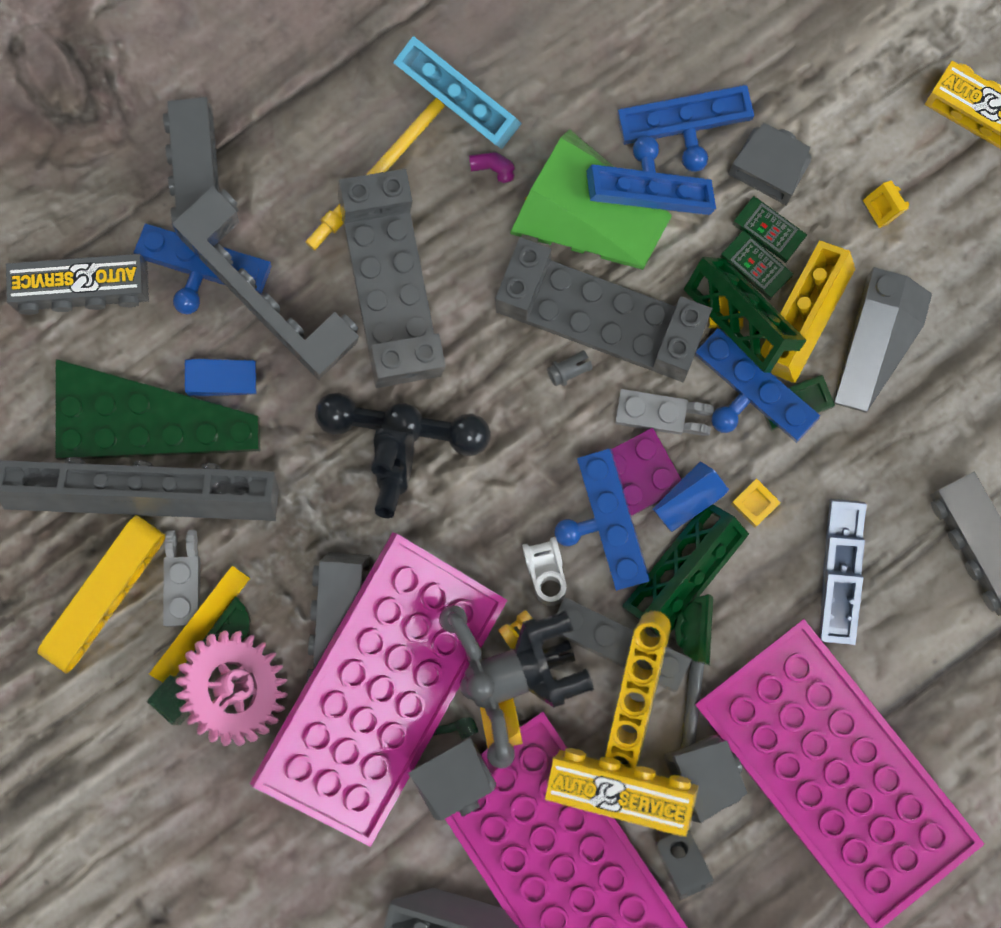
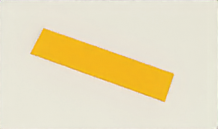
[149,565,250,686]

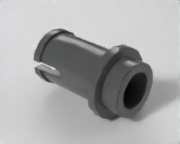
[547,350,593,386]

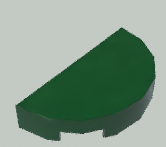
[675,594,714,665]
[194,596,251,654]

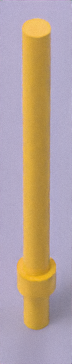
[305,98,445,251]

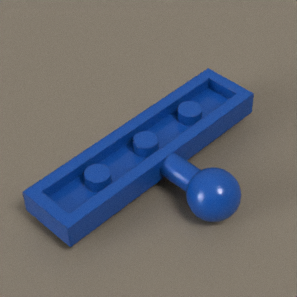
[617,85,754,172]
[586,136,716,215]
[133,224,272,315]
[695,328,820,443]
[554,448,651,591]

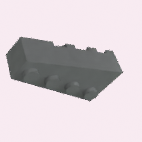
[306,552,370,683]

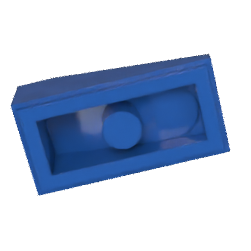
[185,359,256,397]
[653,461,729,532]

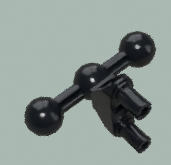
[315,392,491,519]

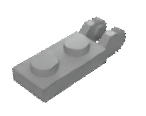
[615,389,714,436]
[163,530,200,627]

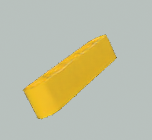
[37,515,166,674]
[605,611,671,769]

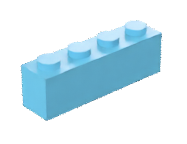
[393,36,522,149]

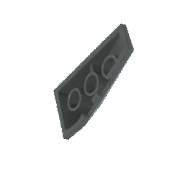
[834,267,932,412]

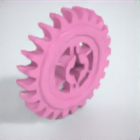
[176,630,288,746]

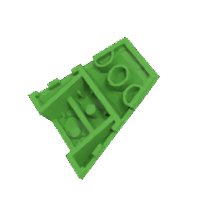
[510,129,672,270]

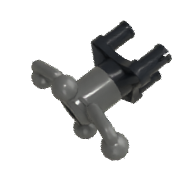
[439,605,594,769]

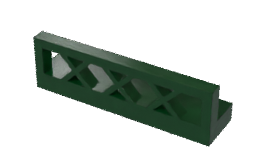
[683,257,807,373]
[622,504,749,637]

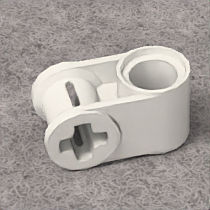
[522,537,566,606]

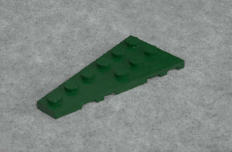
[55,359,260,460]

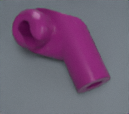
[469,152,515,183]

